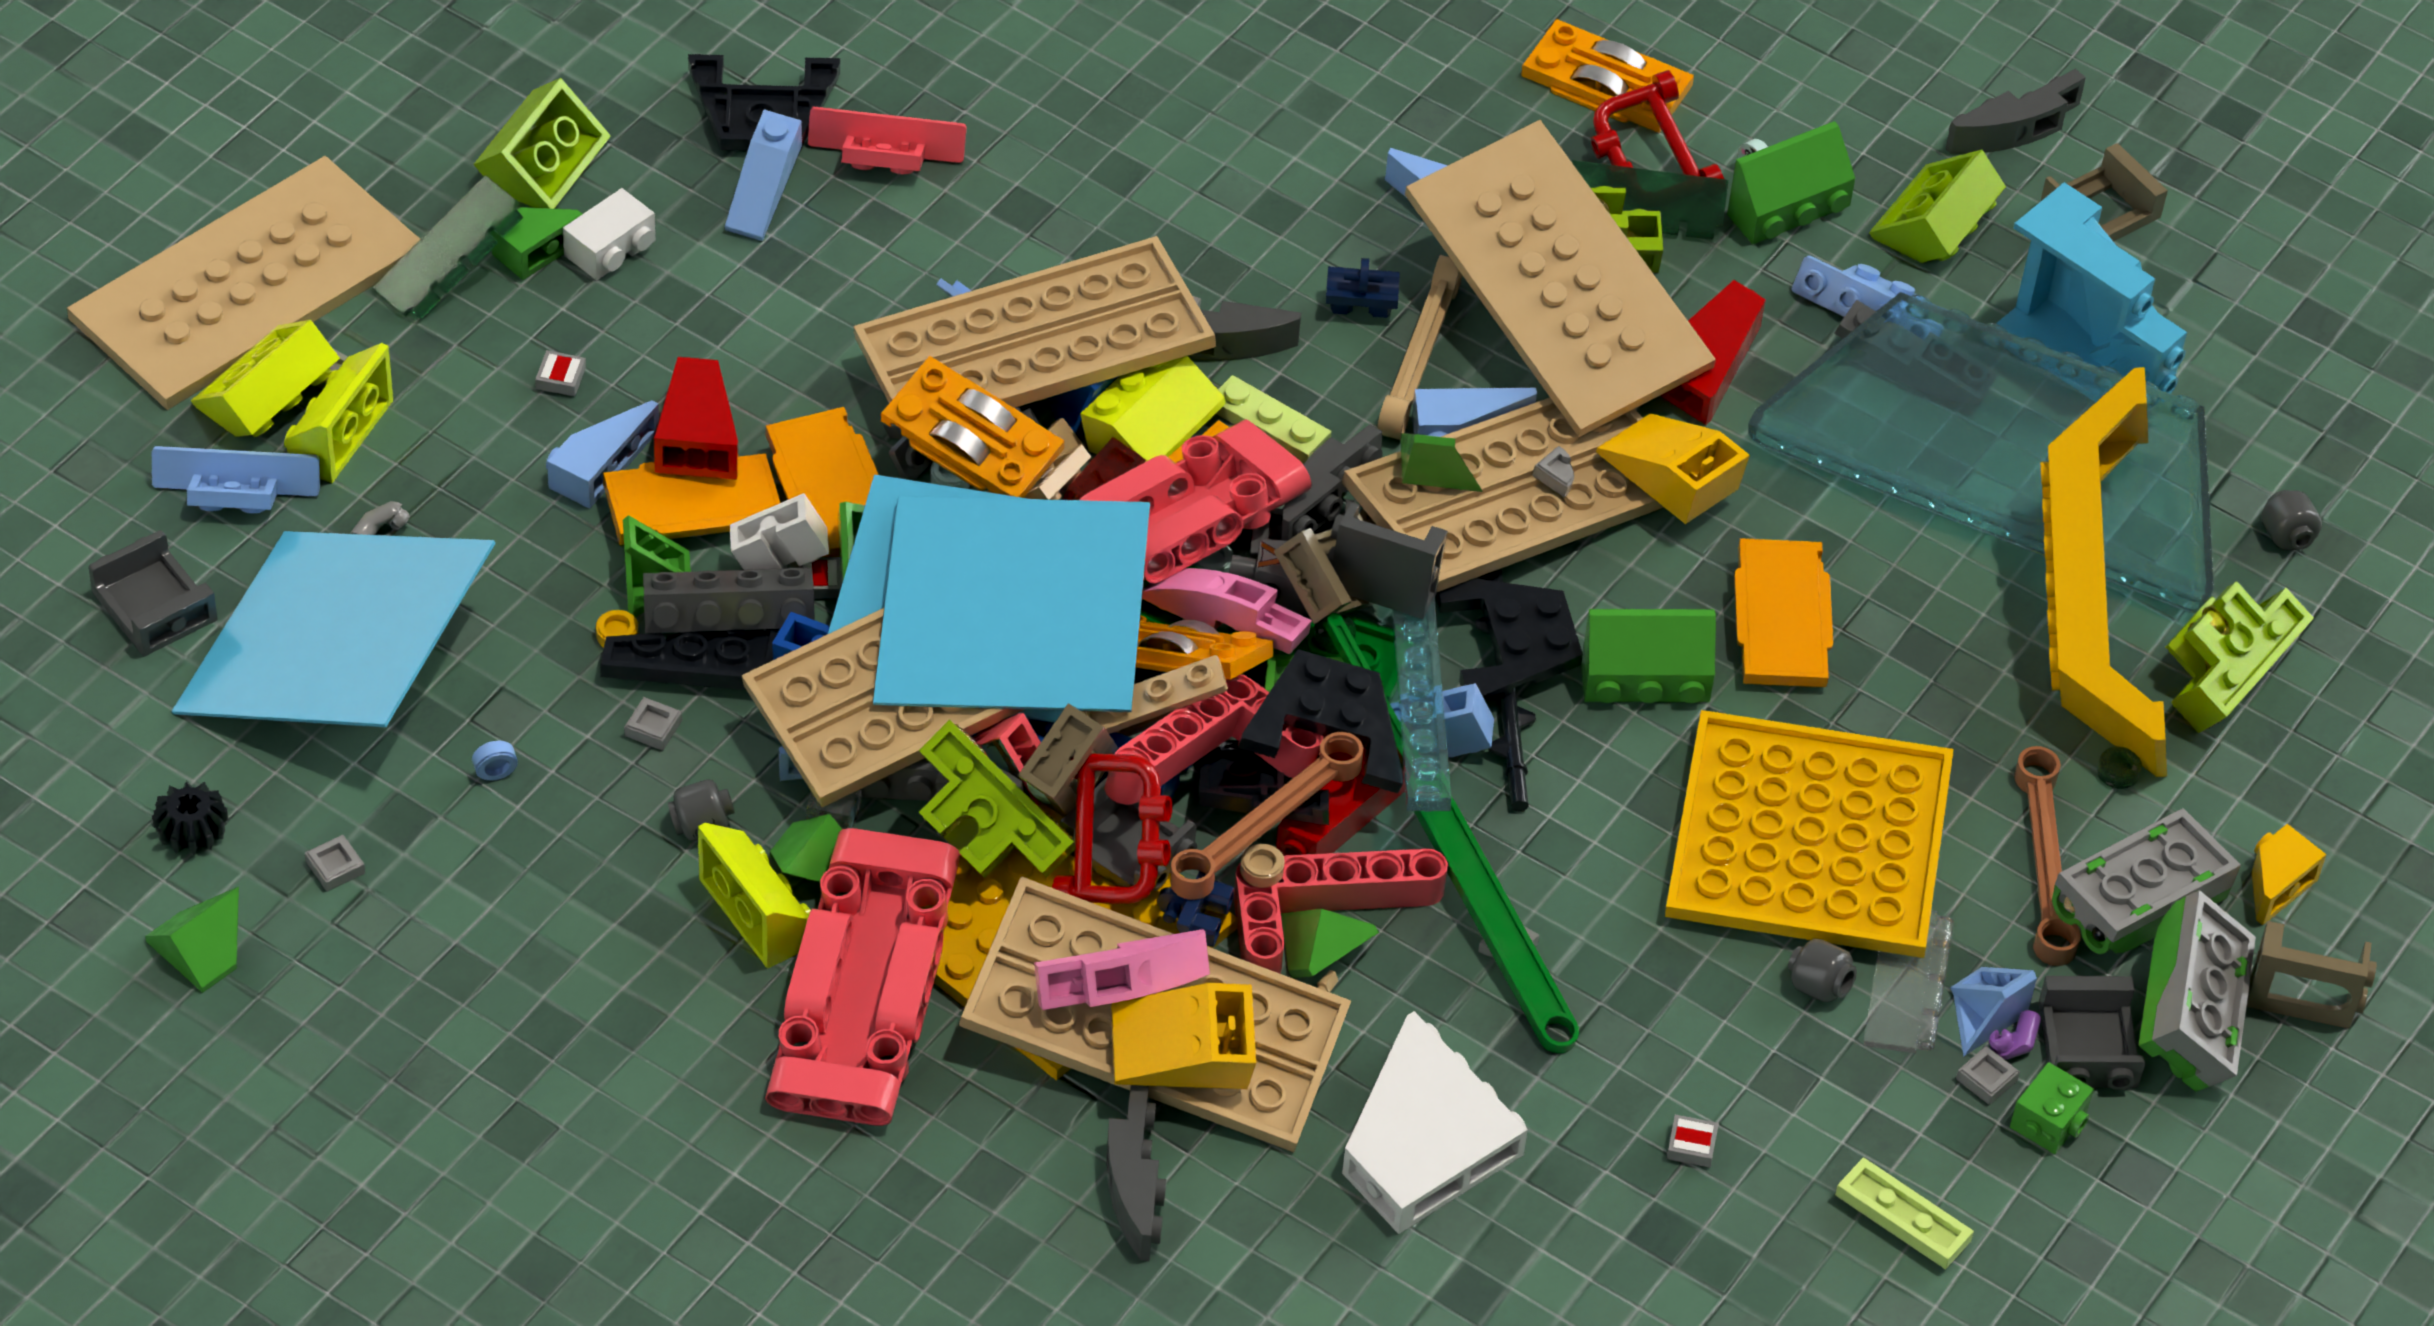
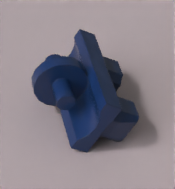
[1325,258,1400,318]
[1157,871,1234,947]

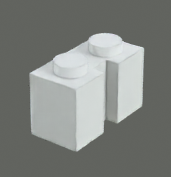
[563,188,656,281]
[730,493,829,570]

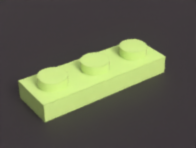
[1216,375,1332,464]
[1835,1157,1974,1270]

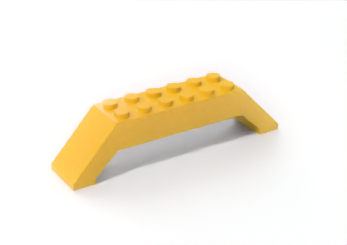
[2040,367,2167,777]

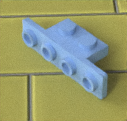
[1792,256,1946,342]
[152,446,320,513]

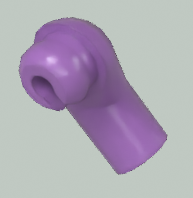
[1989,1010,2041,1060]

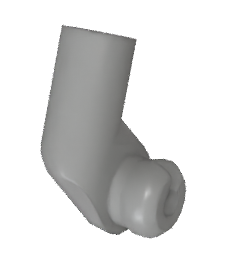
[350,501,410,535]

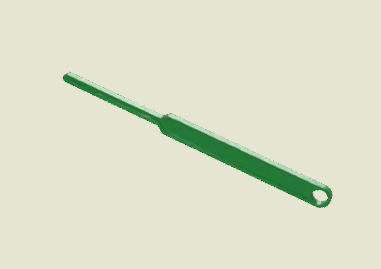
[1325,613,1579,1053]

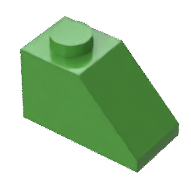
[490,207,582,280]

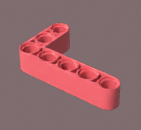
[1104,674,1323,805]
[1234,849,1448,974]

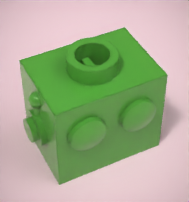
[2009,1062,2094,1154]

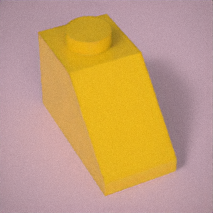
[2251,824,2327,925]

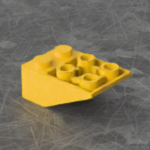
[1596,413,1750,524]
[1111,983,1256,1089]

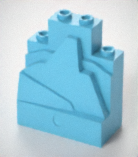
[1990,182,2187,408]

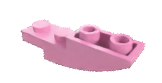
[1142,568,1312,654]
[1034,929,1210,1010]

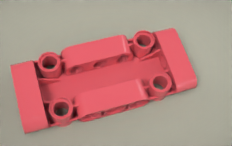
[1080,419,1311,583]
[765,828,961,1126]

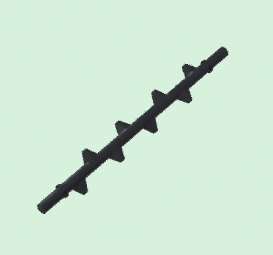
[1475,568,1536,811]

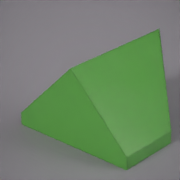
[1401,433,1483,492]
[623,515,691,618]
[770,814,844,893]
[145,887,239,993]
[1281,908,1379,978]

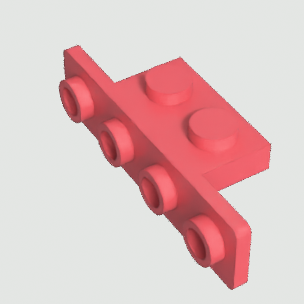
[808,107,967,174]

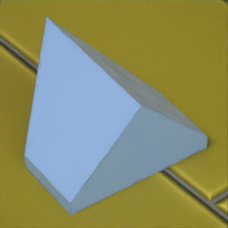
[1950,967,2037,1057]

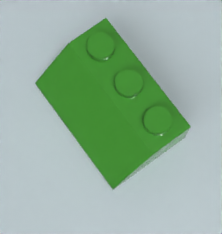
[1727,121,1855,245]
[1581,609,1716,703]

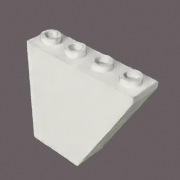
[1342,1011,1528,1234]

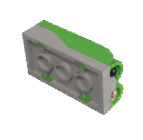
[2052,808,2241,954]
[2138,890,2256,1092]

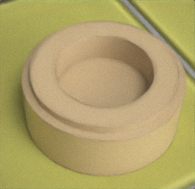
[1240,844,1285,888]

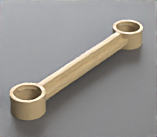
[1377,255,1462,440]

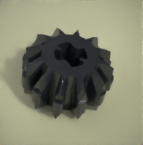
[152,780,228,855]

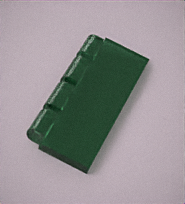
[1572,160,1729,240]
[372,175,523,319]

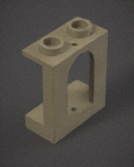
[2040,143,2168,241]
[1274,514,1374,624]
[1018,703,1119,817]
[2246,921,2377,1029]

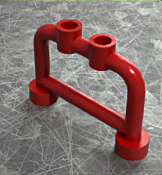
[1591,70,1726,209]
[1052,753,1172,904]

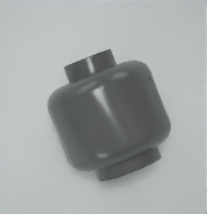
[2261,490,2322,551]
[668,779,735,841]
[1788,939,1857,1002]

